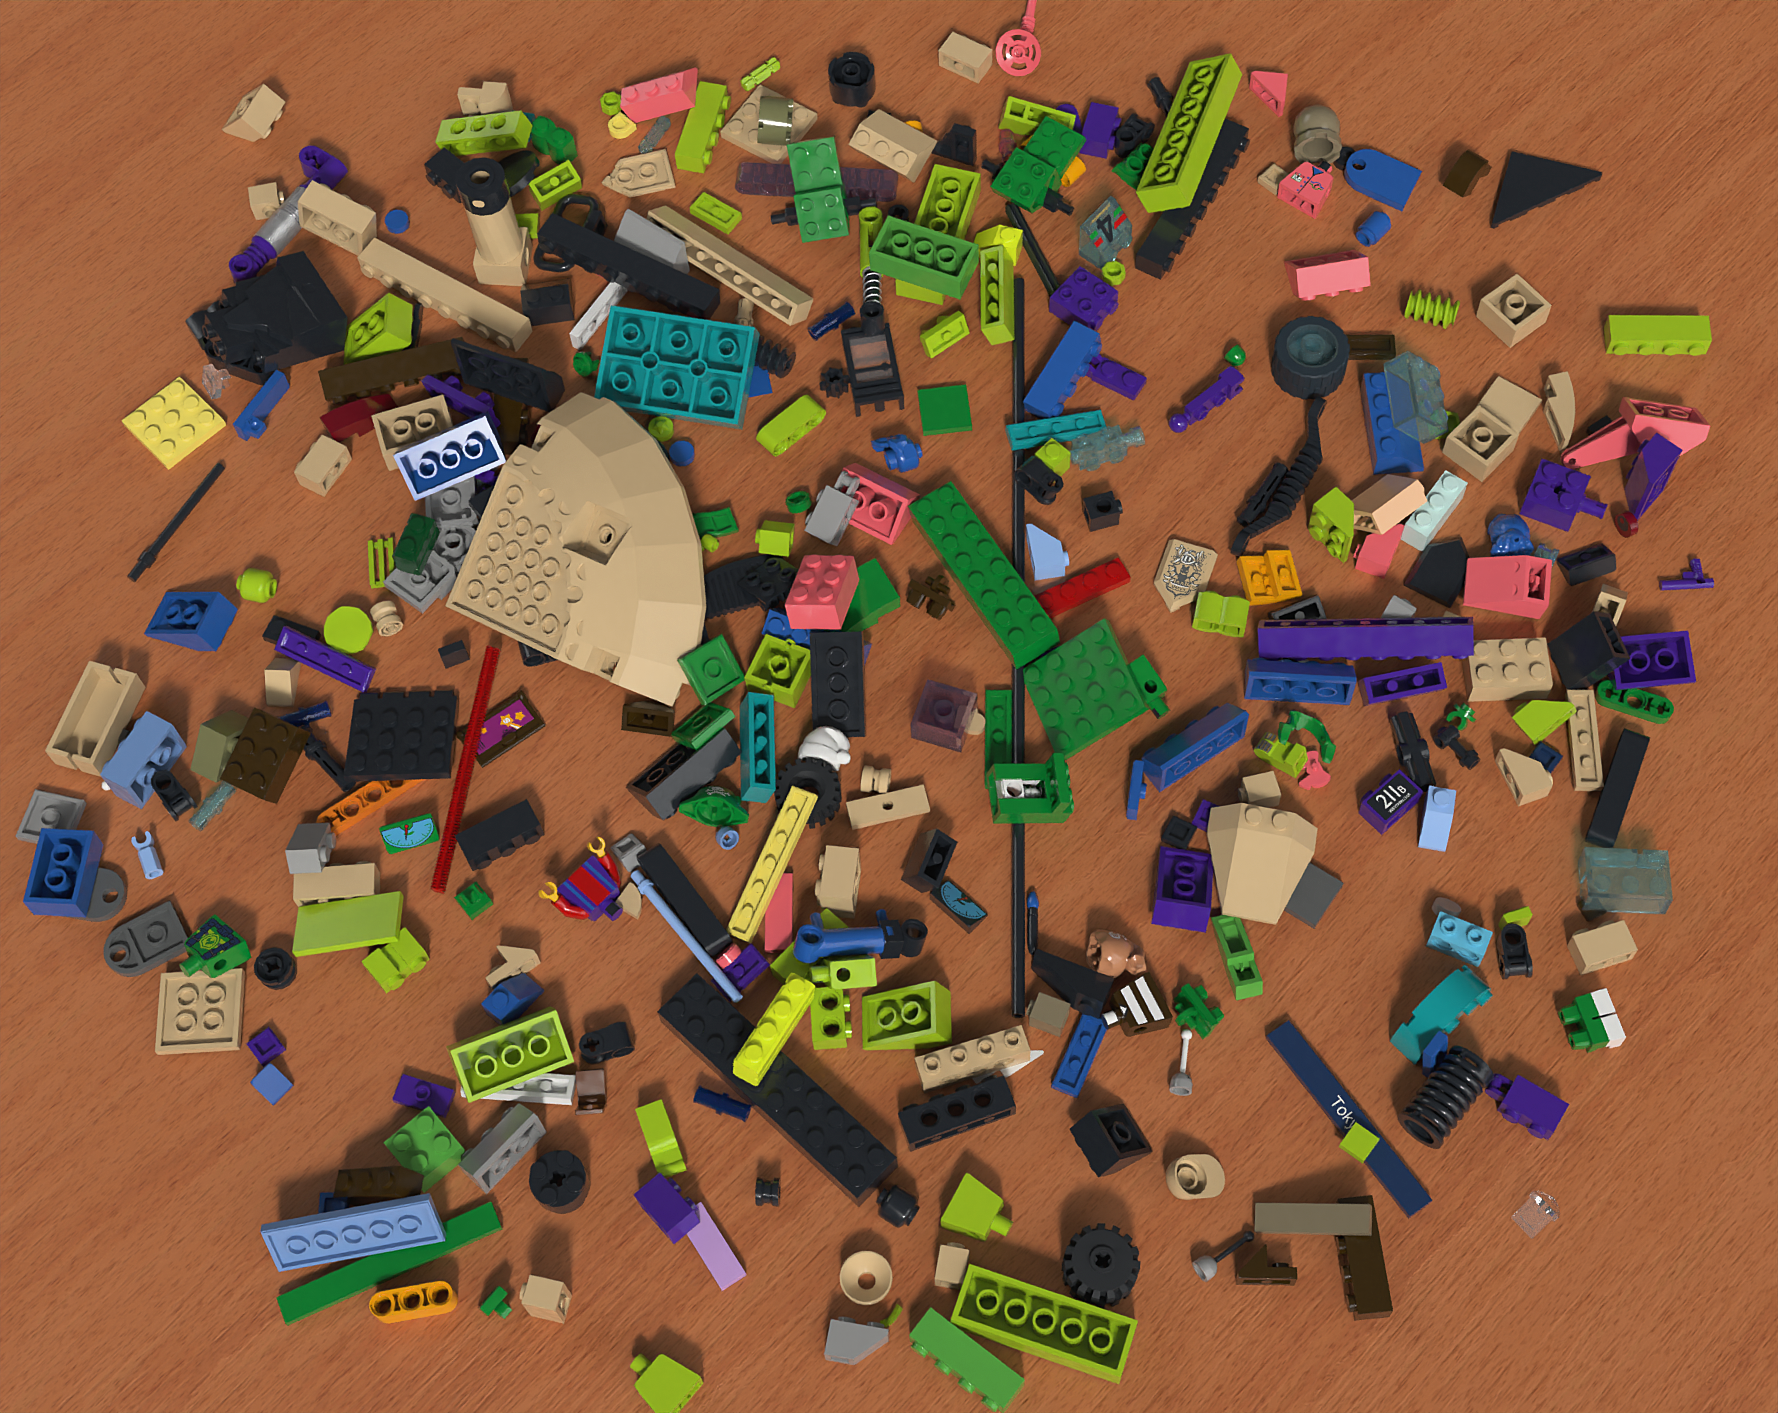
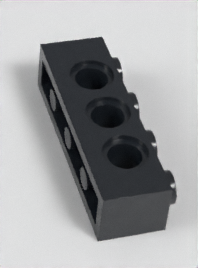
[898,1075,1016,1152]

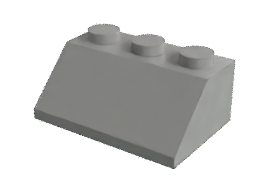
[614,209,690,274]
[458,1103,547,1194]

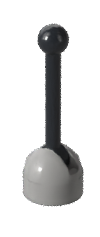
[1192,1230,1255,1282]

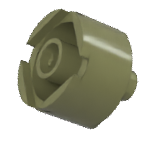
[757,96,793,146]

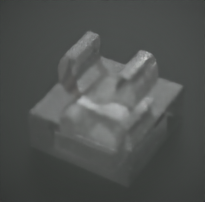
[202,364,231,399]

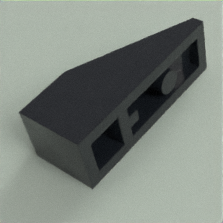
[1031,949,1114,1019]

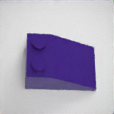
[1151,846,1213,933]

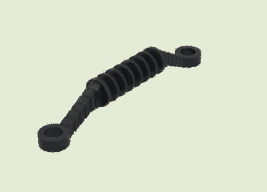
[1230,396,1327,557]

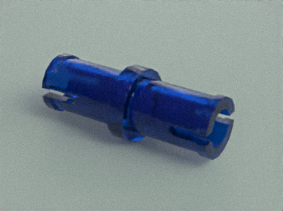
[807,302,855,341]
[278,700,332,727]
[693,1085,752,1122]

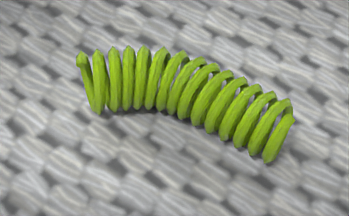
[880,1304,903,1328]

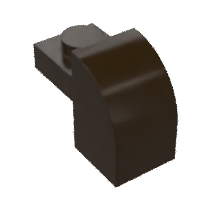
[1443,149,1492,198]

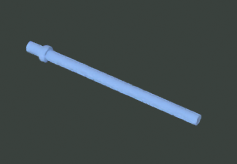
[631,870,743,1003]

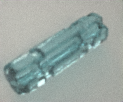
[638,116,671,154]

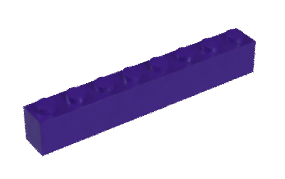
[1258,617,1474,661]

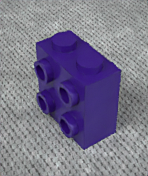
[1049,266,1119,331]

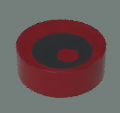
[1615,511,1639,538]

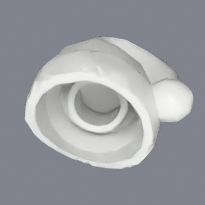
[798,726,851,771]

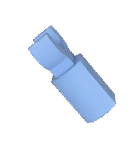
[131,831,163,879]

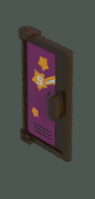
[456,690,545,768]

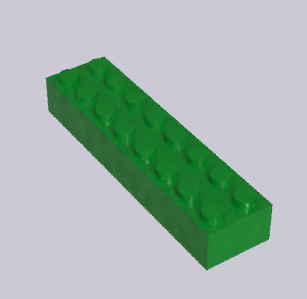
[908,481,1060,670]

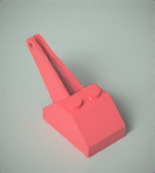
[1560,397,1710,470]

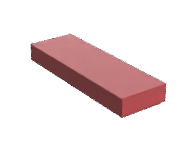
[765,873,793,953]

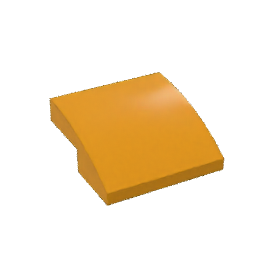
[1236,550,1302,606]

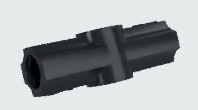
[1390,711,1436,793]

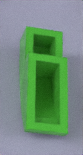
[1211,915,1263,1001]

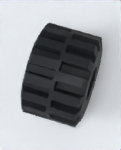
[1061,1223,1141,1309]

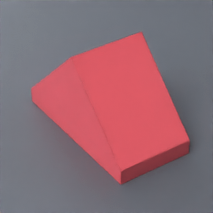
[1249,71,1288,117]

